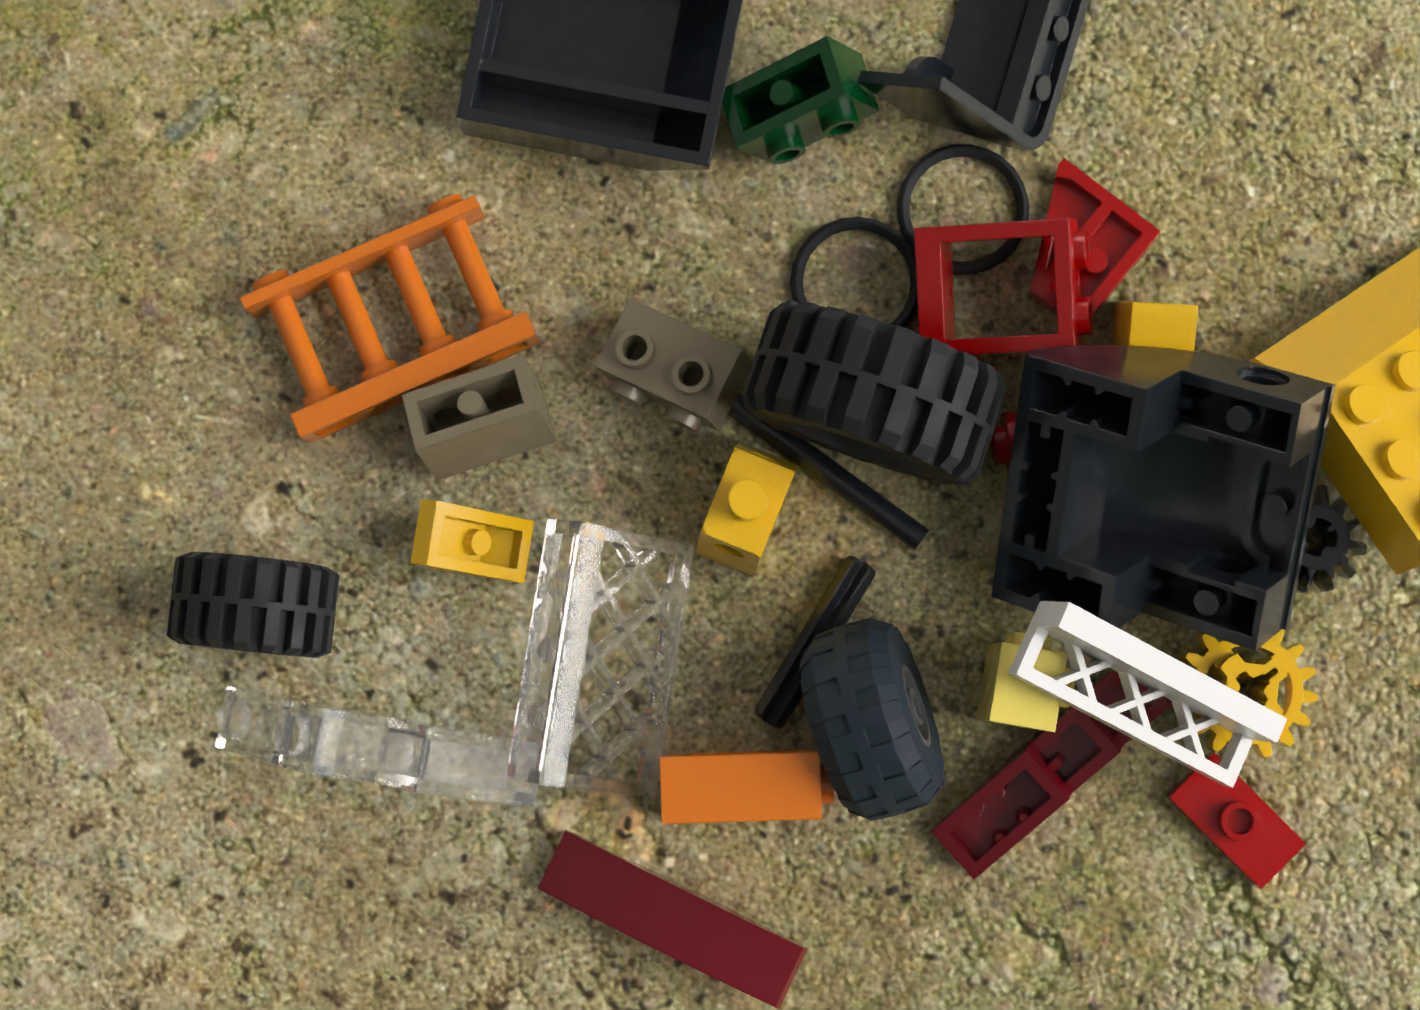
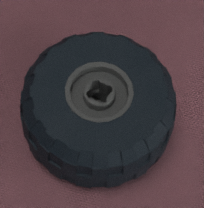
[800,618,945,821]

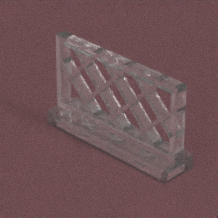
[506,519,695,798]

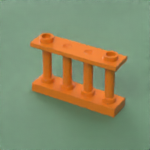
[239,194,540,444]

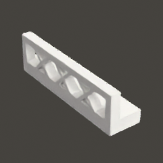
[1008,601,1287,788]

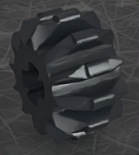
[1296,485,1367,593]

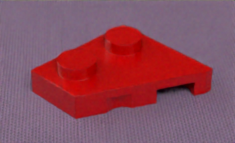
[1030,158,1160,316]

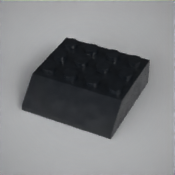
[456,0,743,171]

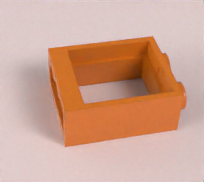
[660,749,834,824]

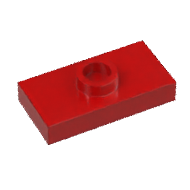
[1166,752,1306,889]

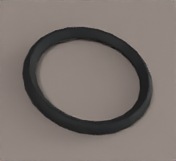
[897,144,1029,275]
[790,217,918,328]

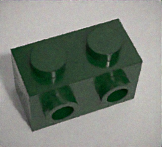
[723,36,880,164]

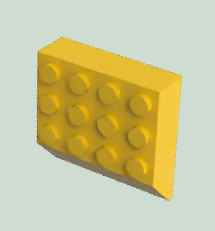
[1249,247,1420,575]

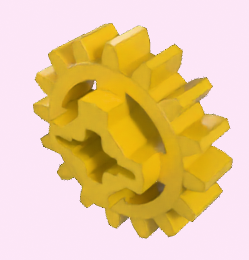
[1180,629,1318,758]

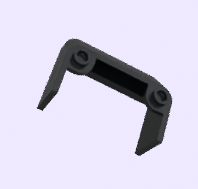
[858,0,1090,150]

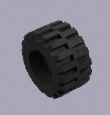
[166,552,340,658]

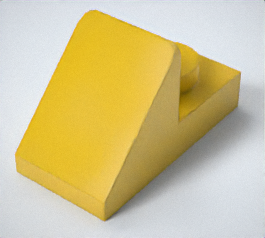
[410,499,534,583]

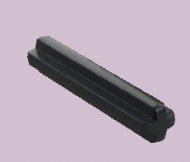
[754,555,876,729]

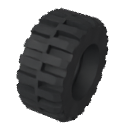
[741,301,1006,486]

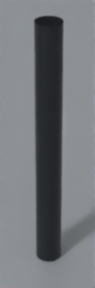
[728,392,929,550]

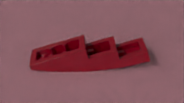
[931,669,1172,879]
[538,830,807,1008]

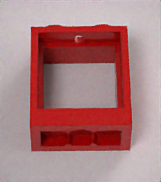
[914,218,1093,355]

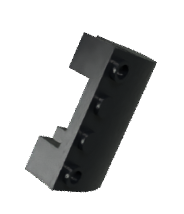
[991,345,1336,651]

